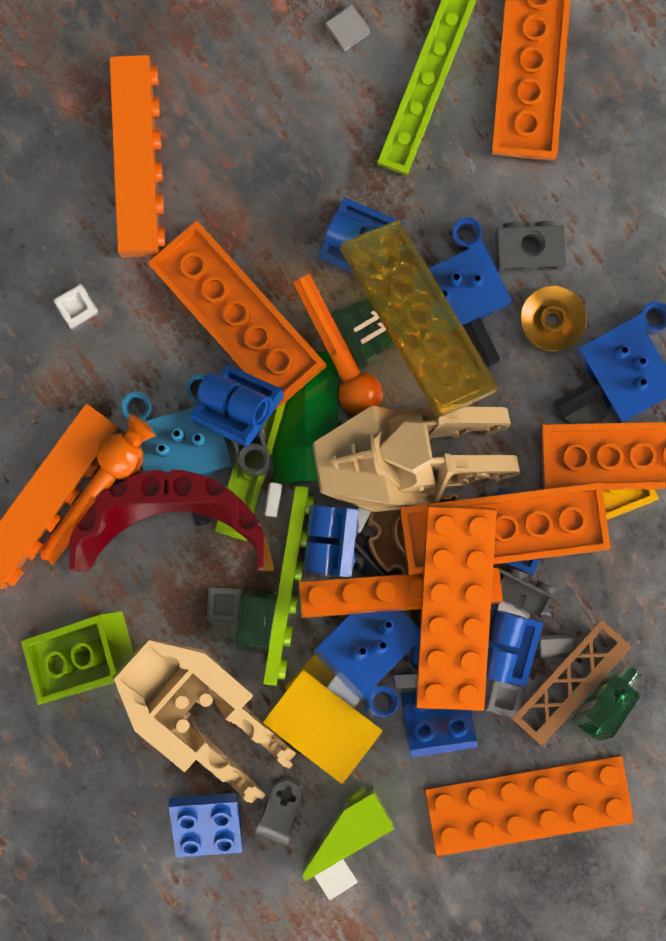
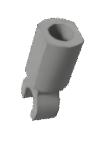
[538,632,597,658]

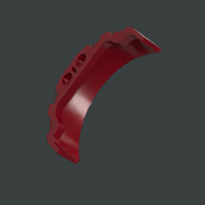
[69,469,274,572]

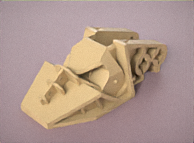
[312,405,520,512]
[113,638,297,804]

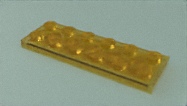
[340,219,499,419]

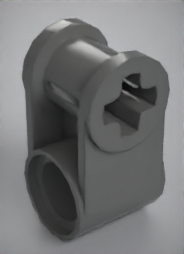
[231,427,271,477]
[255,776,303,845]

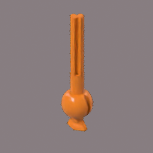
[292,273,383,416]
[40,414,156,564]

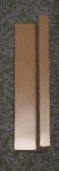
[511,620,632,746]

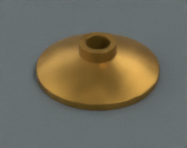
[520,286,587,351]

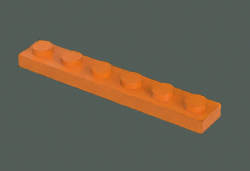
[298,568,503,618]

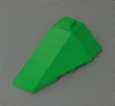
[273,352,339,483]

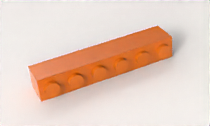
[110,55,166,258]
[0,404,122,589]

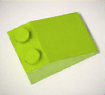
[21,611,134,705]
[302,785,395,882]

